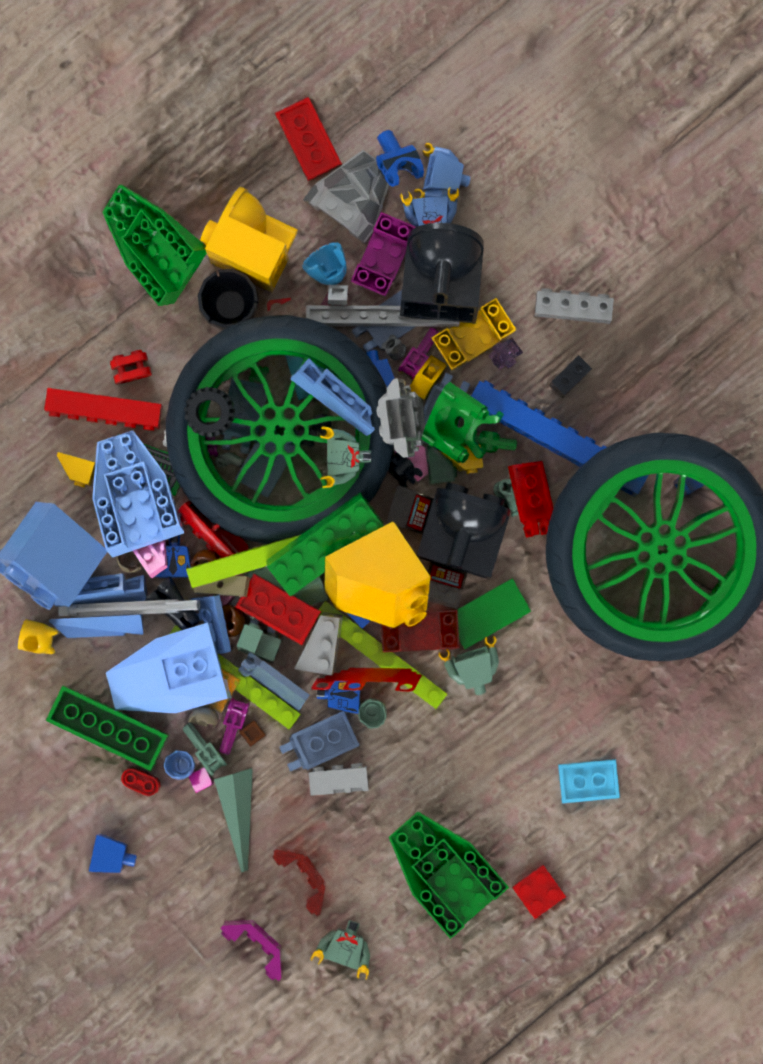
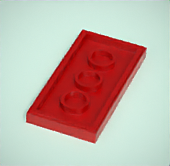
[275,97,342,181]
[235,573,322,645]

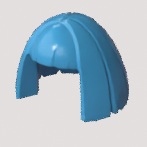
[302,242,347,285]

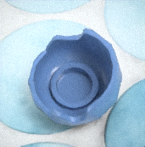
[163,751,195,780]

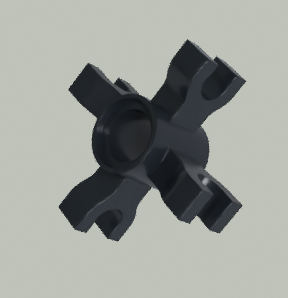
[388,452,423,489]

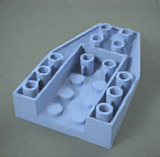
[92,430,185,558]
[106,623,232,713]

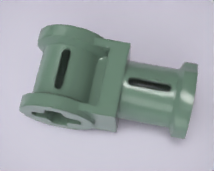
[493,479,519,517]

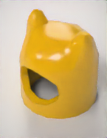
[18,619,58,654]

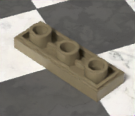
[194,576,250,597]

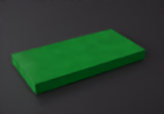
[446,578,531,650]

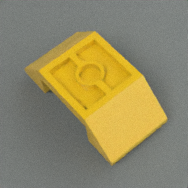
[431,298,516,370]

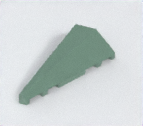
[214,768,253,872]

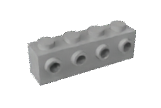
[534,288,614,324]

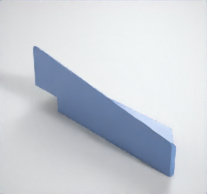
[54,573,148,607]
[49,615,144,638]

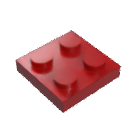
[512,865,566,919]

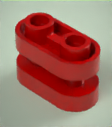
[110,350,152,385]
[121,768,161,796]

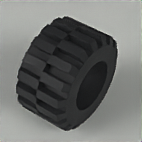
[184,387,235,437]

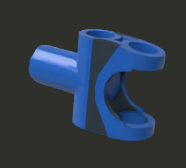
[376,130,424,187]

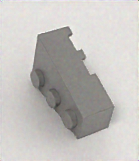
[294,612,343,675]
[309,763,369,796]

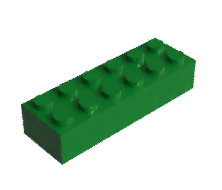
[266,492,384,597]
[46,686,169,771]

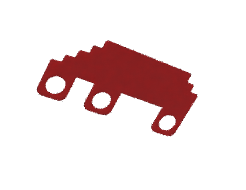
[311,667,422,692]

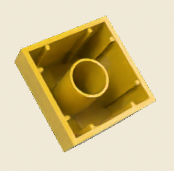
[325,522,430,628]

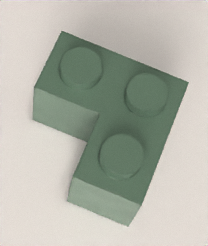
[237,623,282,663]

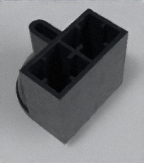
[400,223,484,324]
[417,482,511,580]

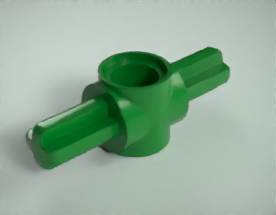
[475,431,517,453]

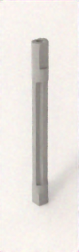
[58,599,201,618]

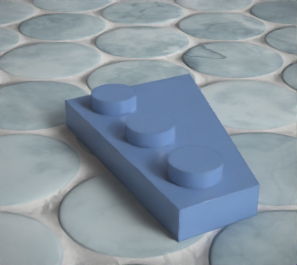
[190,595,231,654]

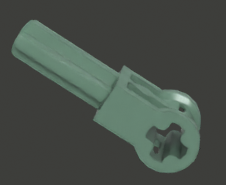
[183,723,227,776]

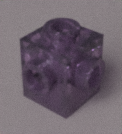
[488,338,523,371]

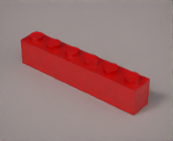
[44,388,163,431]

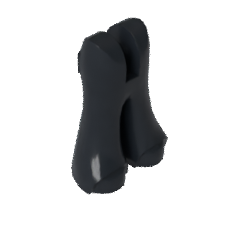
[145,576,200,630]

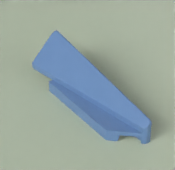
[291,358,375,436]

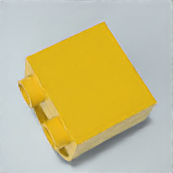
[200,187,298,293]

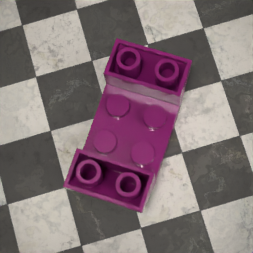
[351,212,416,297]
[220,920,283,981]

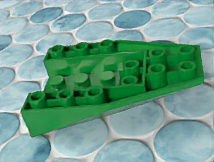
[102,184,207,306]
[389,811,509,939]

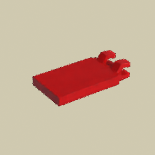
[508,461,554,538]

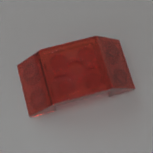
[381,610,460,653]
[272,847,326,917]

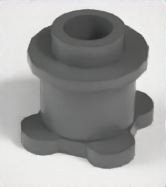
[381,335,406,360]

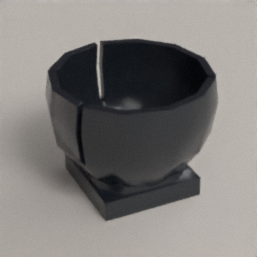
[197,269,260,330]

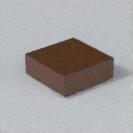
[239,720,266,747]

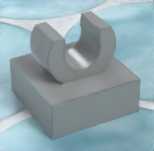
[328,285,348,306]

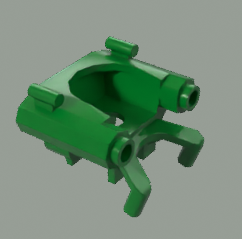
[421,382,504,463]

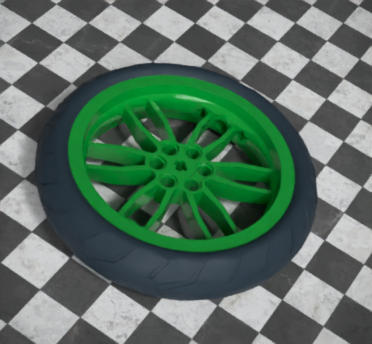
[165,315,394,544]
[545,433,763,661]

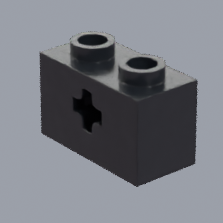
[550,355,592,398]

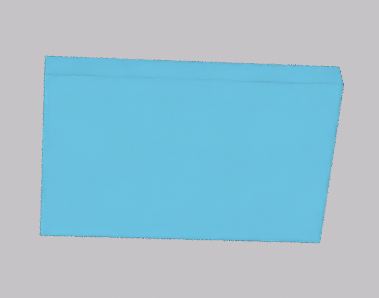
[558,759,620,803]

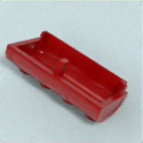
[178,501,250,559]

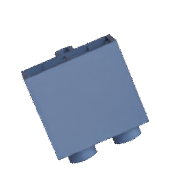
[0,502,107,610]

